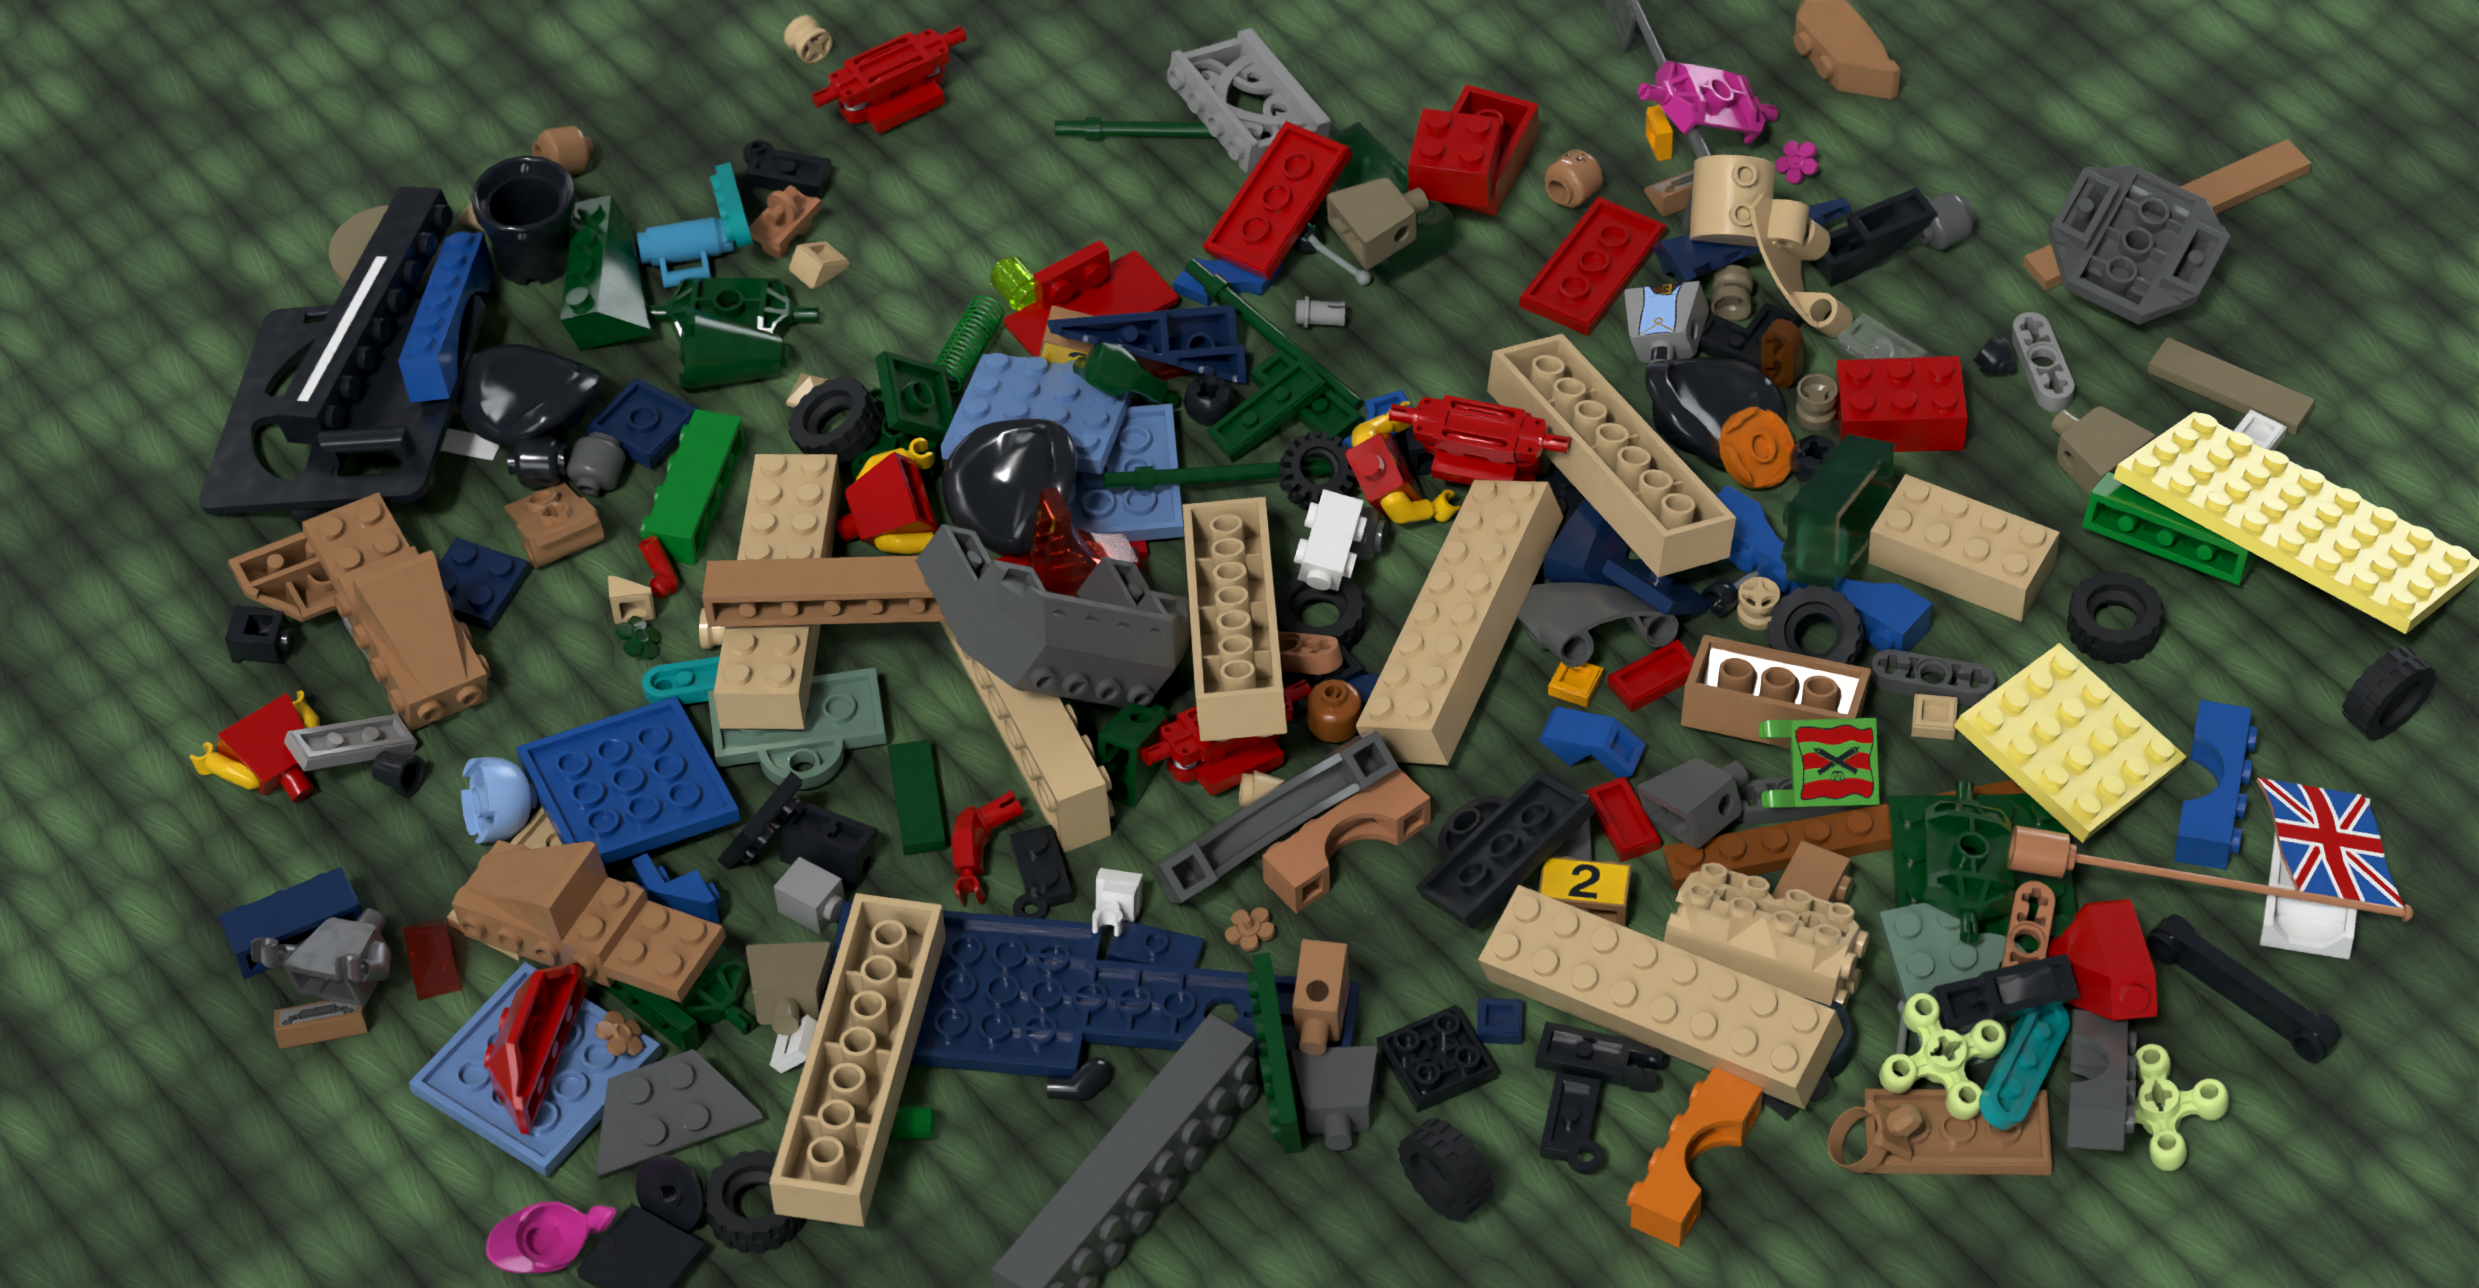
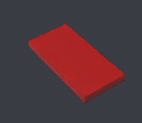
[1202,121,1353,280]
[1519,196,1667,336]

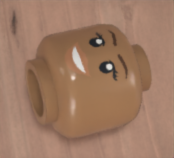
[1544,149,1603,208]

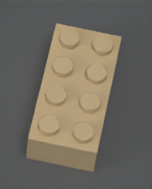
[1868,474,2060,622]

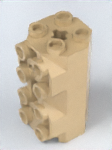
[1664,863,1870,1009]

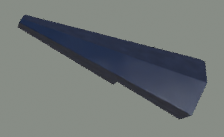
[1652,198,1852,283]
[1047,305,1247,384]
[1544,498,1629,588]

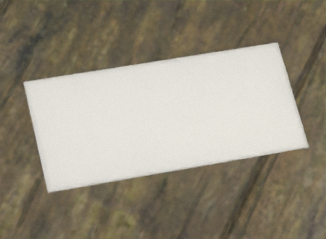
[440,428,500,461]

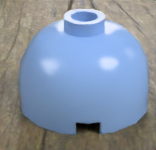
[461,757,537,844]

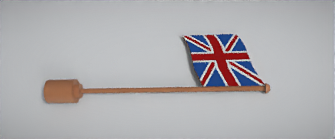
[2007,778,2413,922]

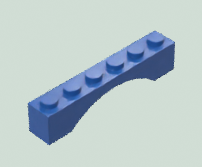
[398,232,495,403]
[1716,485,1933,652]

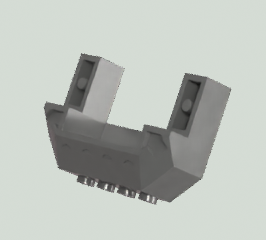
[915,524,1190,708]

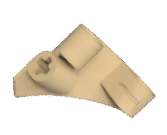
[1749,193,1853,338]

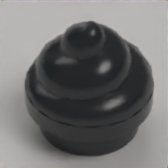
[1973,335,2016,376]

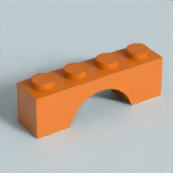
[1627,1067,1763,1249]

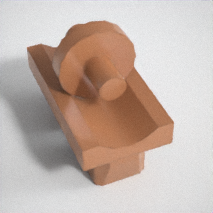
[749,185,822,259]

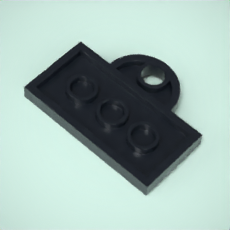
[1416,770,1596,930]

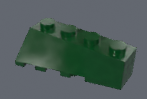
[560,195,653,351]

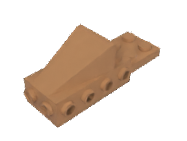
[302,492,491,732]
[452,839,726,1003]

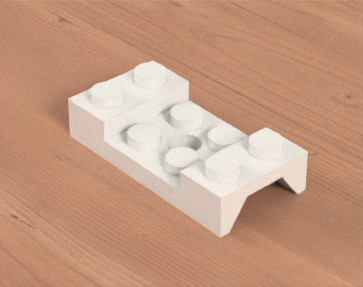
[2260,798,2370,959]

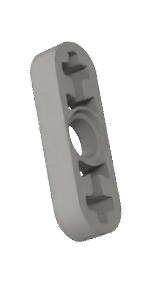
[2012,312,2075,412]

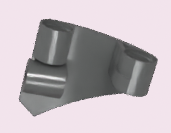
[1517,582,1679,668]

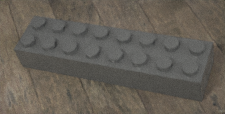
[992,1014,1259,1288]

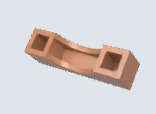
[1262,767,1431,914]

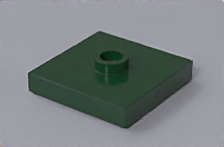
[875,351,954,443]

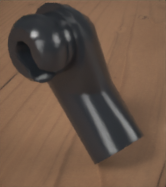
[1047,1057,1110,1101]

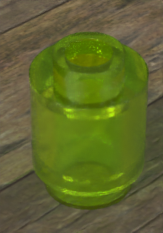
[990,256,1036,311]

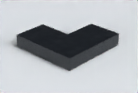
[1697,302,1801,371]

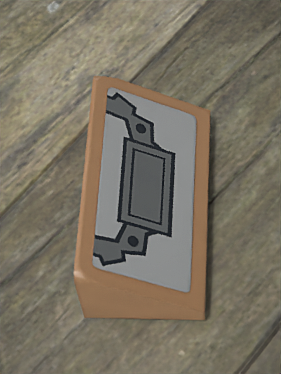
[1644,169,1694,217]
[274,1000,368,1049]

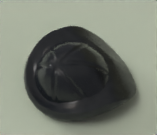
[456,344,603,445]
[1644,357,1784,468]
[942,419,1077,555]

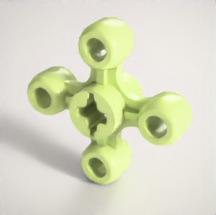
[1879,993,2007,1120]
[2134,1044,2229,1171]

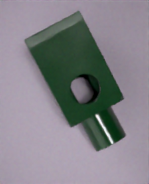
[1097,702,1171,808]

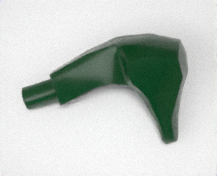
[1073,342,1180,408]

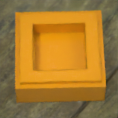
[1645,105,1673,162]
[1548,662,1604,708]

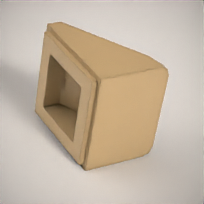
[789,241,850,289]
[608,575,656,624]

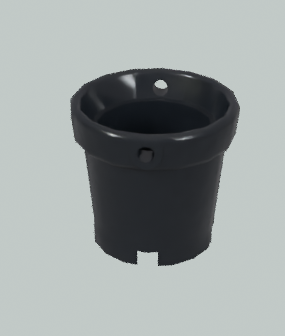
[470,155,575,286]

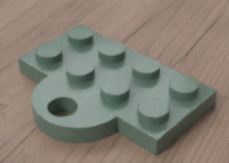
[708,667,886,789]
[1878,902,2026,1080]

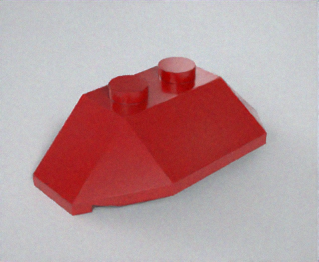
[484,964,587,1135]

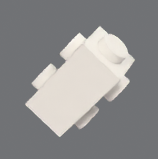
[1294,489,1367,591]

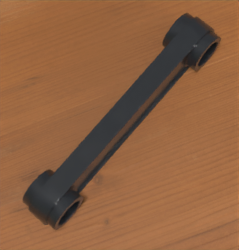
[2146,914,2341,1063]

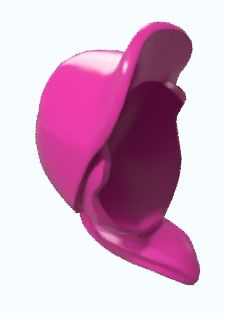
[486,1201,617,1274]

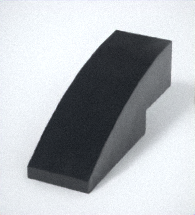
[1811,187,1937,287]
[1928,954,2080,1033]

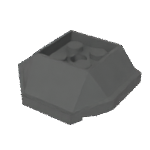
[2048,165,2231,325]

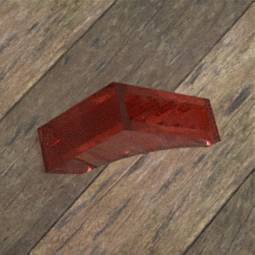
[1028,487,1141,598]

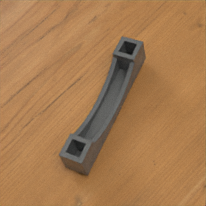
[1148,730,1398,903]

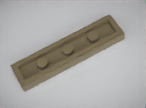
[2147,337,2315,436]

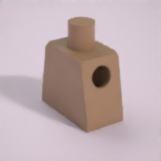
[1293,939,1350,1055]

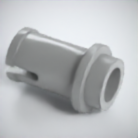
[1295,296,1345,328]

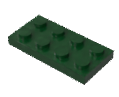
[1246,952,1303,1154]

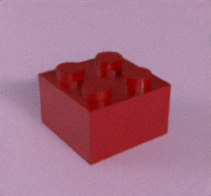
[1408,108,1501,208]

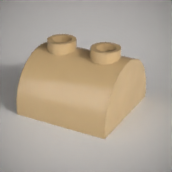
[1689,155,1775,247]

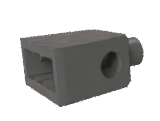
[1637,758,1749,849]
[1291,1045,1378,1150]

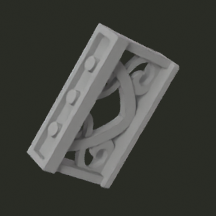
[1167,28,1331,172]

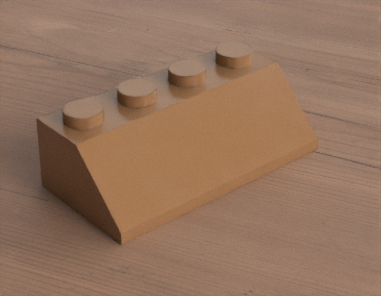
[1681,635,1871,749]

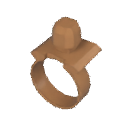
[1828,1098,1922,1174]

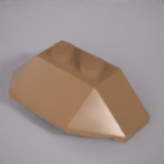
[1793,0,1900,99]
[228,532,337,622]

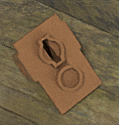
[504,481,605,569]

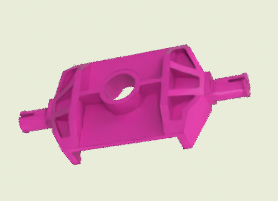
[1638,60,1778,145]

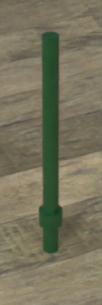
[1055,117,1271,140]
[1185,259,1364,411]
[1102,459,1332,492]

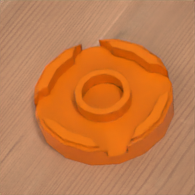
[1719,407,1794,489]

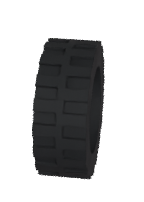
[788,376,882,466]
[2067,571,2164,664]
[1274,572,1365,652]
[1767,585,1864,665]
[2342,646,2437,740]
[1398,1117,1494,1222]
[704,1150,804,1254]

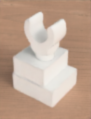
[1092,868,1143,936]

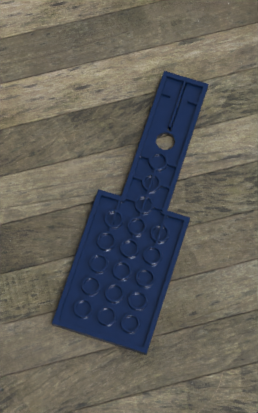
[817,902,1360,1077]

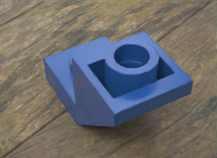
[1538,707,1646,778]
[631,853,722,925]

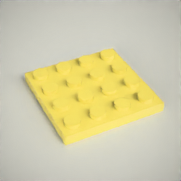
[1954,643,2187,843]

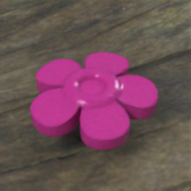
[1776,141,1819,185]

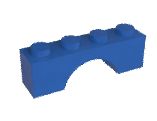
[2174,700,2258,870]

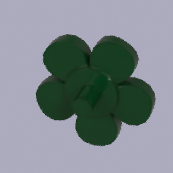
[616,616,660,660]

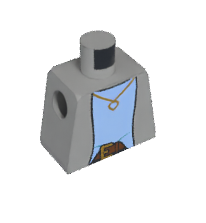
[1625,281,1709,365]

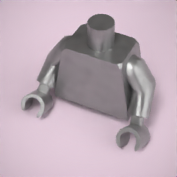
[251,908,391,1008]

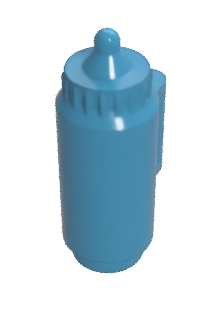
[637,217,735,289]

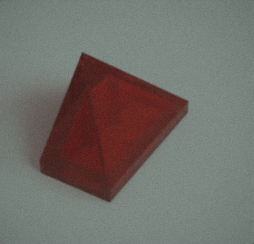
[402,917,461,1001]

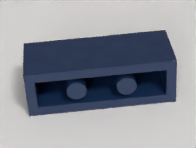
[218,867,362,979]

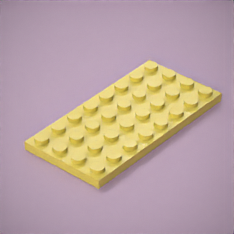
[2113,411,2479,634]

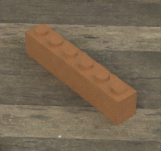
[702,555,947,627]

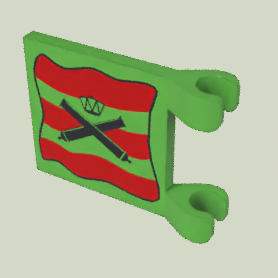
[1758,718,1880,808]

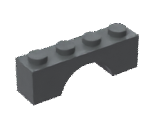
[2067,1010,2137,1151]

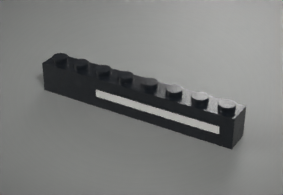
[273,186,454,445]

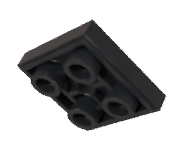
[717,771,803,870]
[1377,1005,1498,1113]
[576,1203,707,1288]

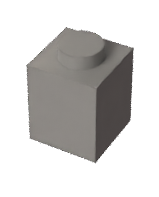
[774,857,846,935]

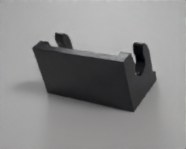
[780,800,877,889]

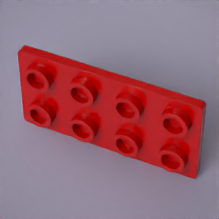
[1004,240,1178,357]

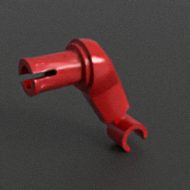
[951,789,1024,907]

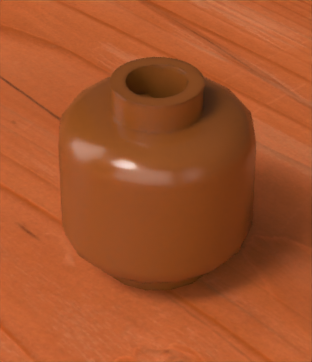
[1306,679,1362,743]

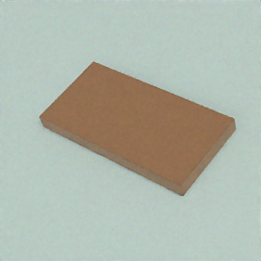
[1864,1089,2052,1175]

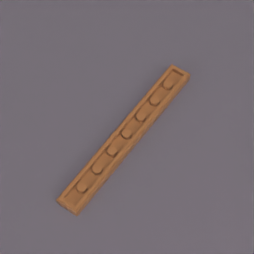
[2023,139,2311,291]

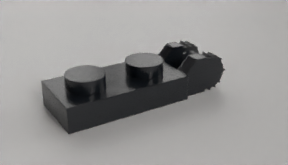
[1535,1021,1667,1093]

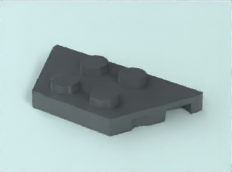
[596,1049,763,1180]

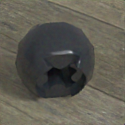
[1183,375,1235,426]
[1789,434,1842,486]

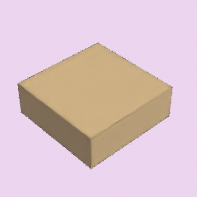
[1911,694,1958,740]

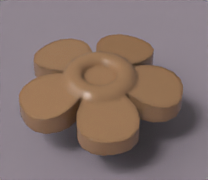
[1225,907,1275,952]
[595,1011,643,1056]

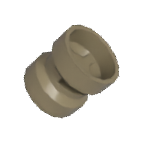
[1711,265,1753,322]
[1795,373,1838,431]

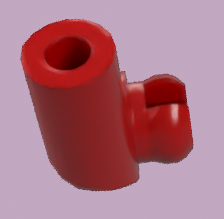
[638,536,679,599]

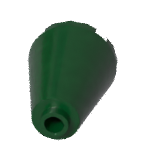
[679,308,789,389]

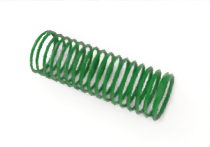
[933,295,1005,393]

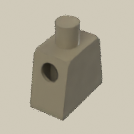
[1327,178,1429,270]
[2051,407,2156,496]
[746,941,832,1035]

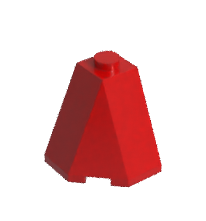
[2045,899,2158,1021]

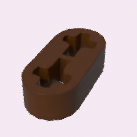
[1761,319,1804,388]

